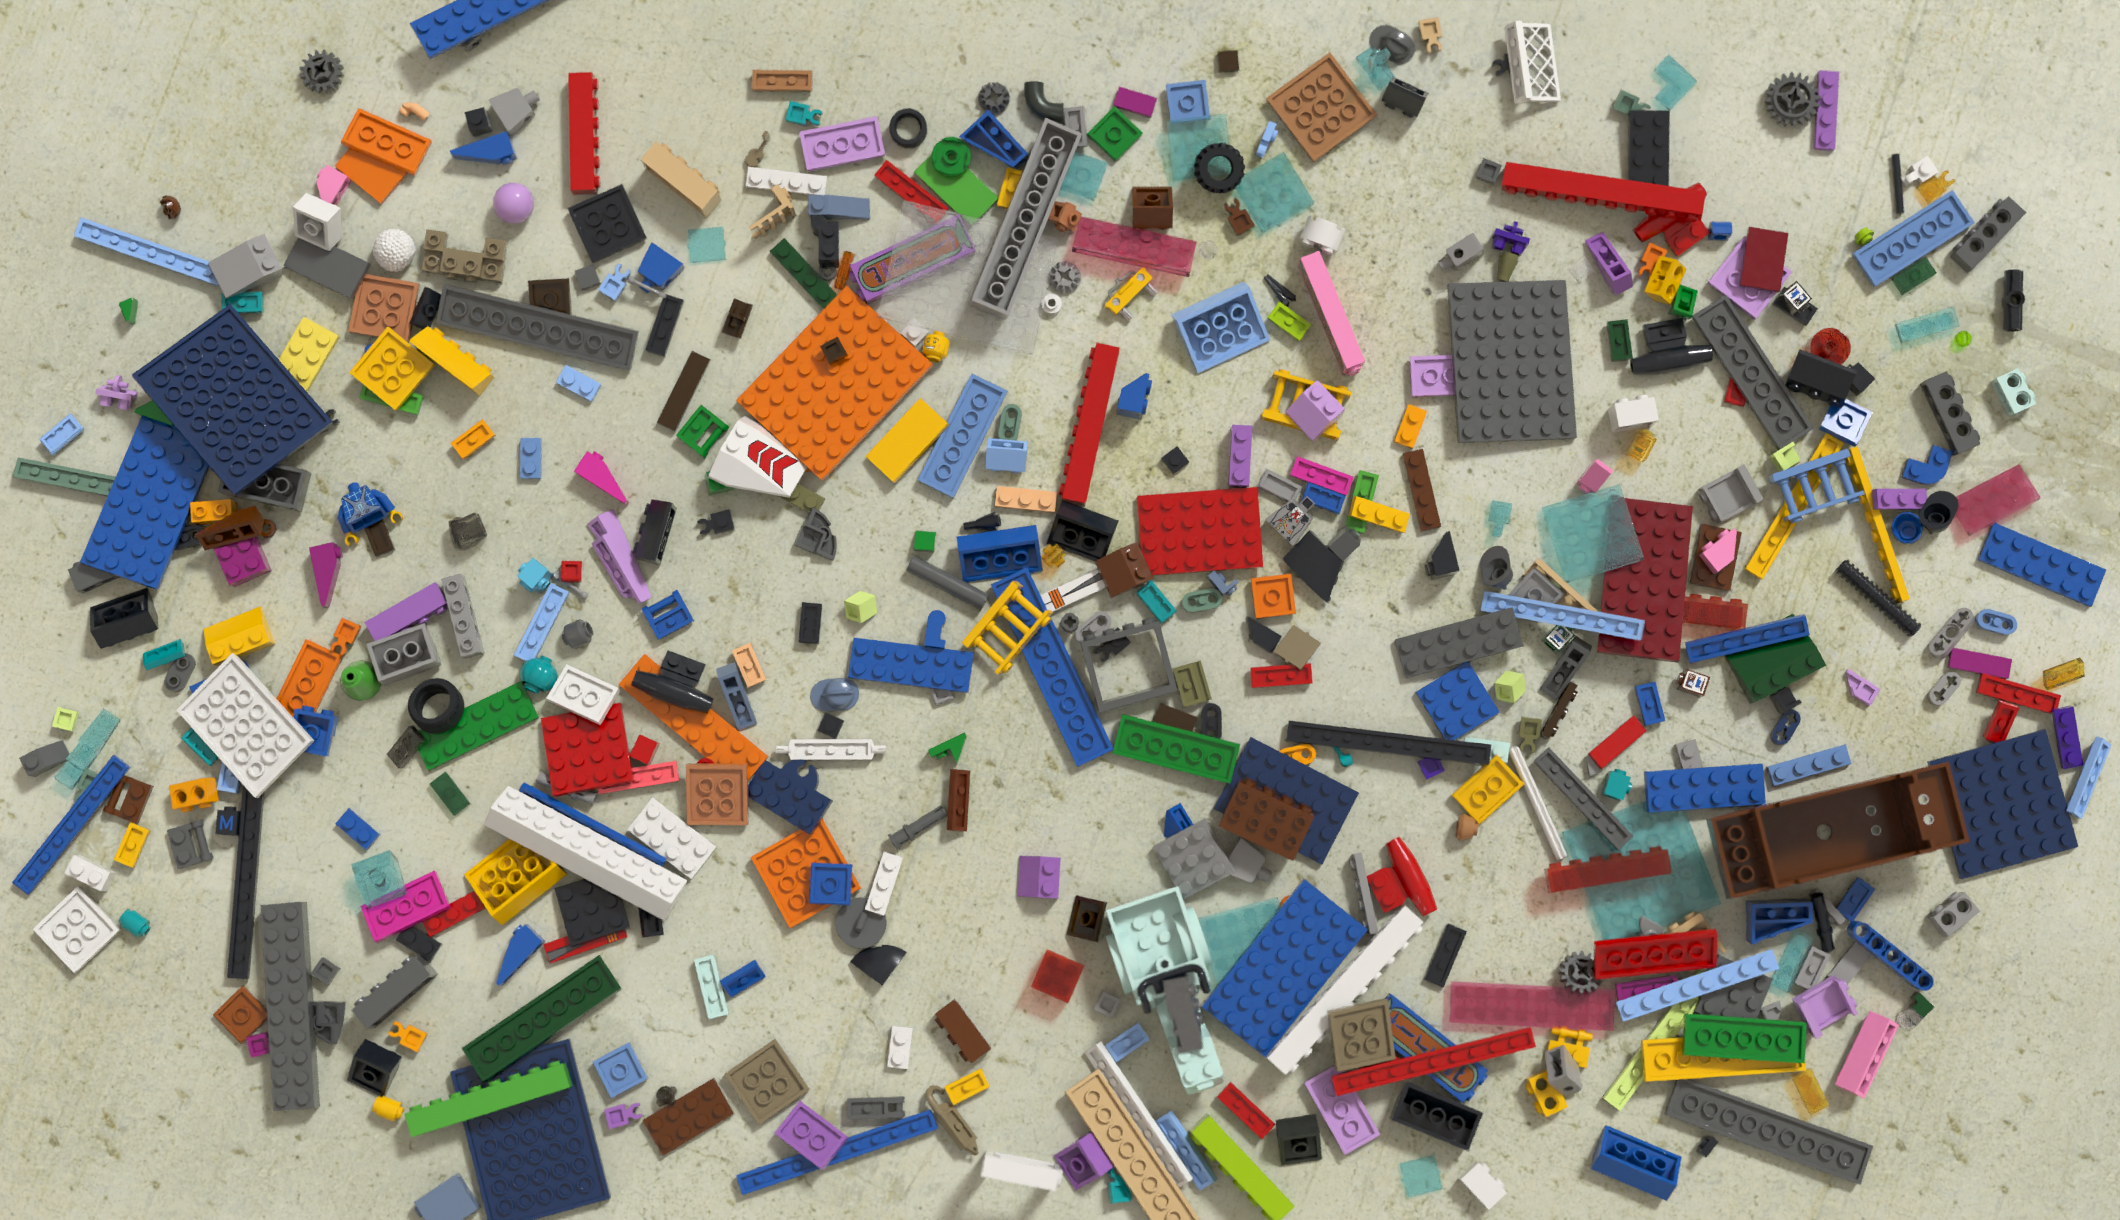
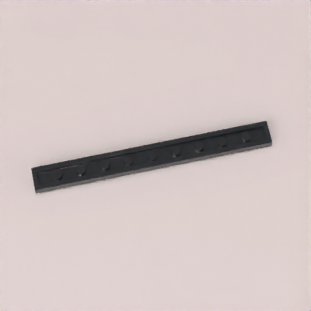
[1286,721,1491,766]
[227,785,265,979]

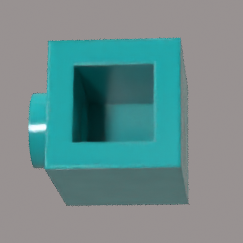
[1601,769,1632,801]

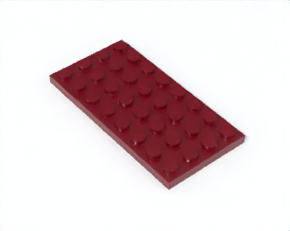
[1597,497,1693,663]

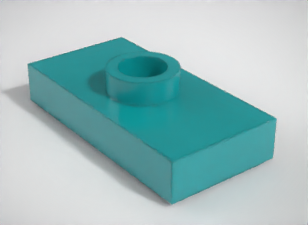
[1136,580,1177,624]
[143,639,185,670]
[181,727,219,766]

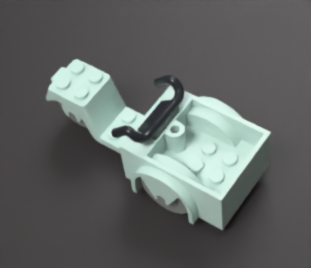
[1105,886,1225,1095]

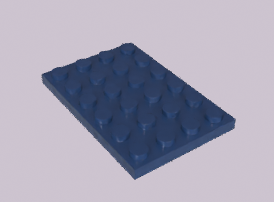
[1214,737,1359,865]

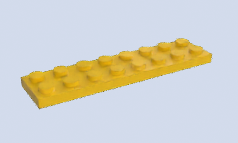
[1641,1037,1806,1082]

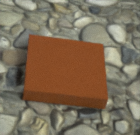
[213,986,268,1044]

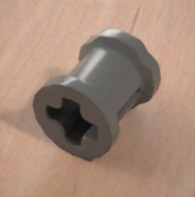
[1061,613,1079,633]

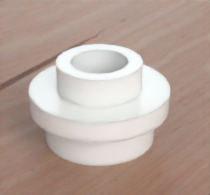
[1042,294,1062,314]

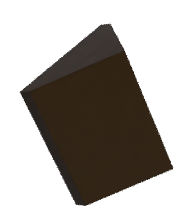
[1067,895,1107,942]

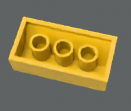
[409,326,494,396]

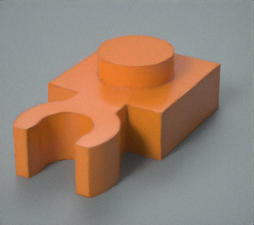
[1638,242,1668,280]
[330,618,362,656]

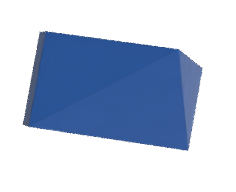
[1164,803,1193,838]

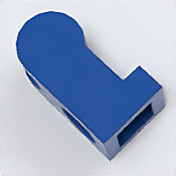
[924,610,946,649]

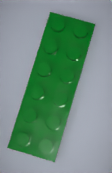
[411,681,539,771]
[1112,714,1240,784]
[1682,1014,1807,1064]

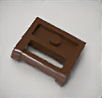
[103,775,154,824]

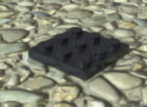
[567,184,647,263]
[555,879,631,947]

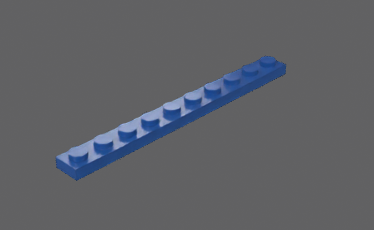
[736,1109,938,1195]

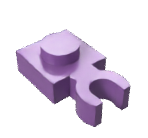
[604,1103,643,1129]

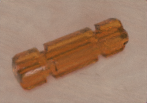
[834,251,854,290]

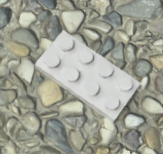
[627,797,717,879]

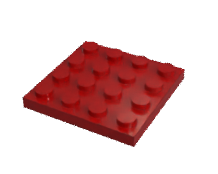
[541,703,634,797]

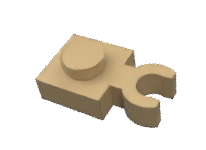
[1418,17,1442,54]

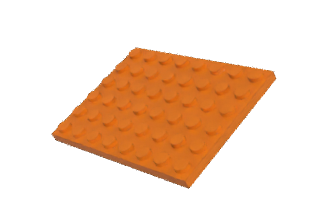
[736,286,933,481]

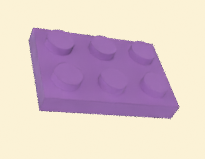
[775,1101,848,1171]

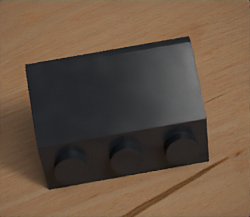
[1785,349,1857,408]
[633,499,677,566]
[1046,500,1119,561]
[90,587,158,649]

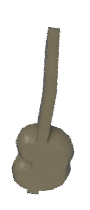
[745,131,770,168]

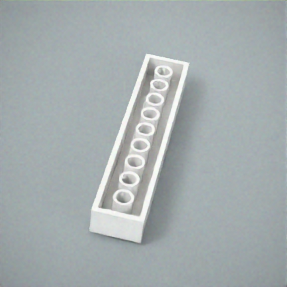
[484,786,687,920]
[1266,905,1423,1075]

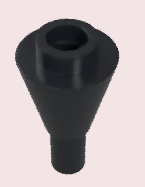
[963,511,1001,531]

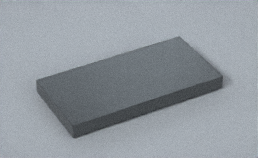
[283,238,371,299]

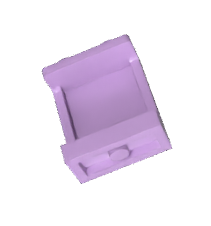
[1792,975,1858,1039]

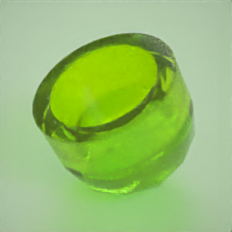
[1954,331,1972,348]

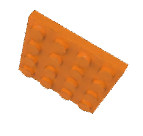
[751,818,861,928]

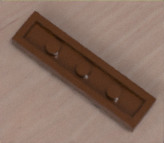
[1403,449,1441,532]

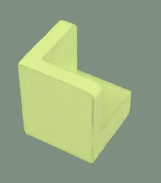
[1769,442,1800,472]
[844,591,877,623]
[1494,671,1526,703]

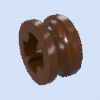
[261,519,277,538]

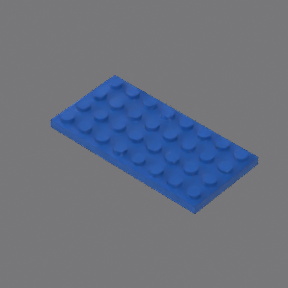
[80,415,209,590]
[1201,878,1368,1057]

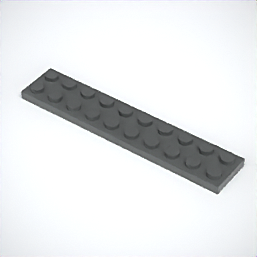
[436,284,639,370]
[1665,1079,1873,1185]

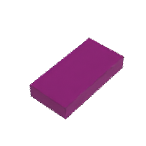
[1113,86,1157,118]

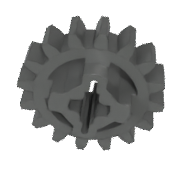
[299,50,344,94]
[1558,951,1602,996]

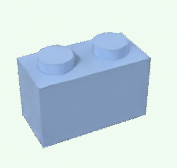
[985,438,1028,473]

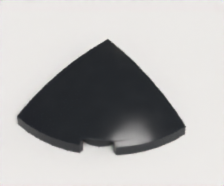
[850,945,907,986]

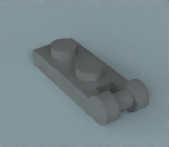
[847,1096,905,1119]

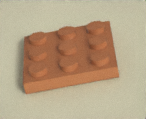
[348,274,420,343]
[686,763,749,825]

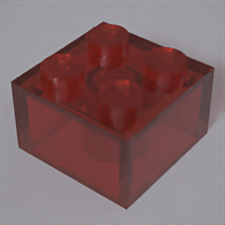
[1031,949,1085,1003]

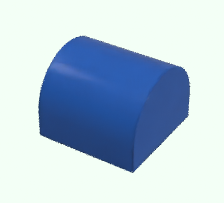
[1708,221,1732,241]

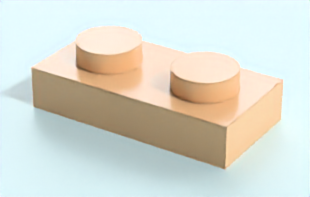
[732,643,767,688]

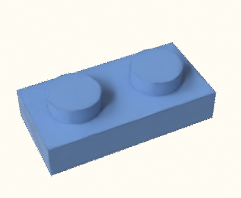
[520,438,542,479]

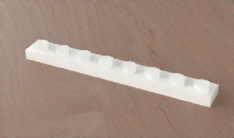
[1084,1041,1193,1188]

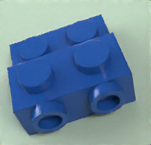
[293,705,339,757]

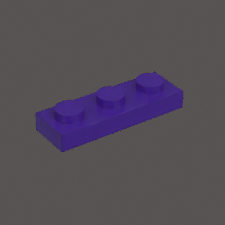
[2051,705,2083,769]

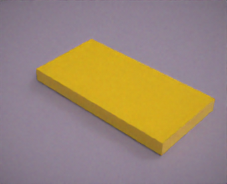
[866,398,949,483]

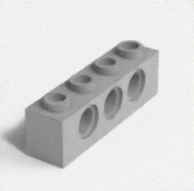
[441,573,485,659]

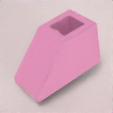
[1699,528,1737,574]

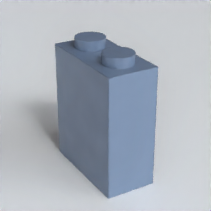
[414,1173,481,1220]

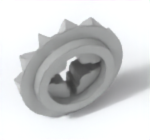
[1049,261,1081,293]

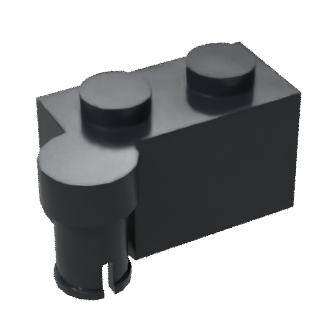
[811,215,839,268]

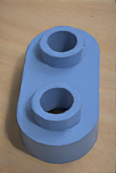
[1975,609,2017,635]

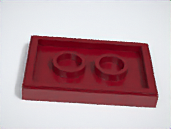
[1739,227,1789,293]

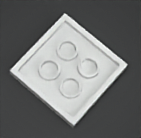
[33,886,121,973]

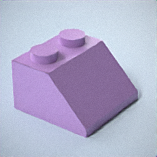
[1285,380,1345,442]

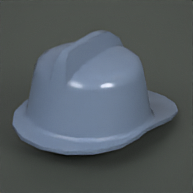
[810,678,859,711]

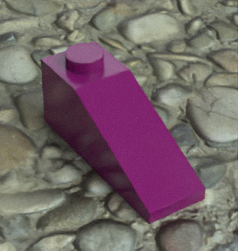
[309,542,343,608]

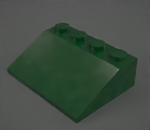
[1724,614,1826,704]

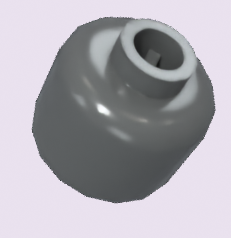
[562,619,594,649]

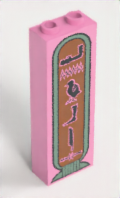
[1298,251,1365,376]

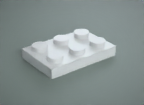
[546,664,620,725]

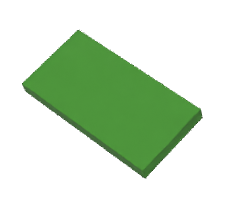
[914,155,999,227]

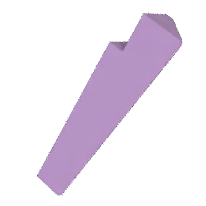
[587,510,651,604]

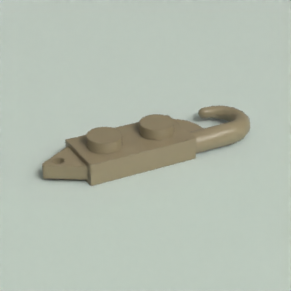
[925,1085,979,1156]

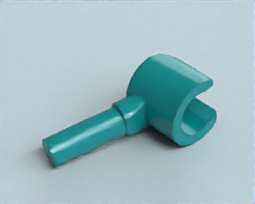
[1332,747,1353,767]

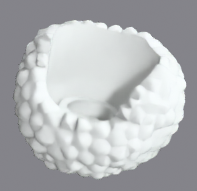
[372,229,416,272]

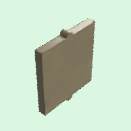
[1273,625,1321,671]

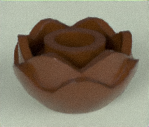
[160,195,181,220]

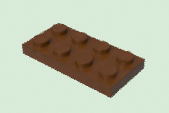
[643,1078,734,1155]

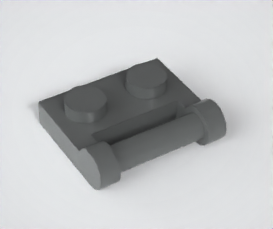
[167,820,214,869]

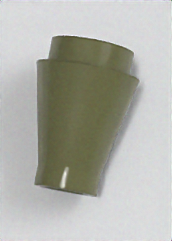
[1497,251,1519,282]

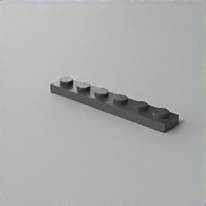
[1533,747,1634,851]

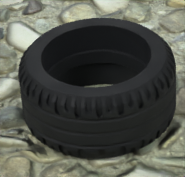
[408,678,464,734]

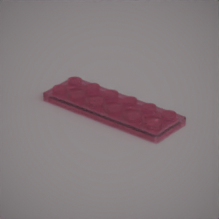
[1072,216,1197,277]

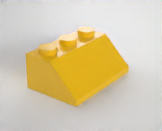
[204,606,275,666]

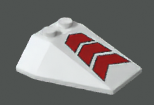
[708,416,807,498]

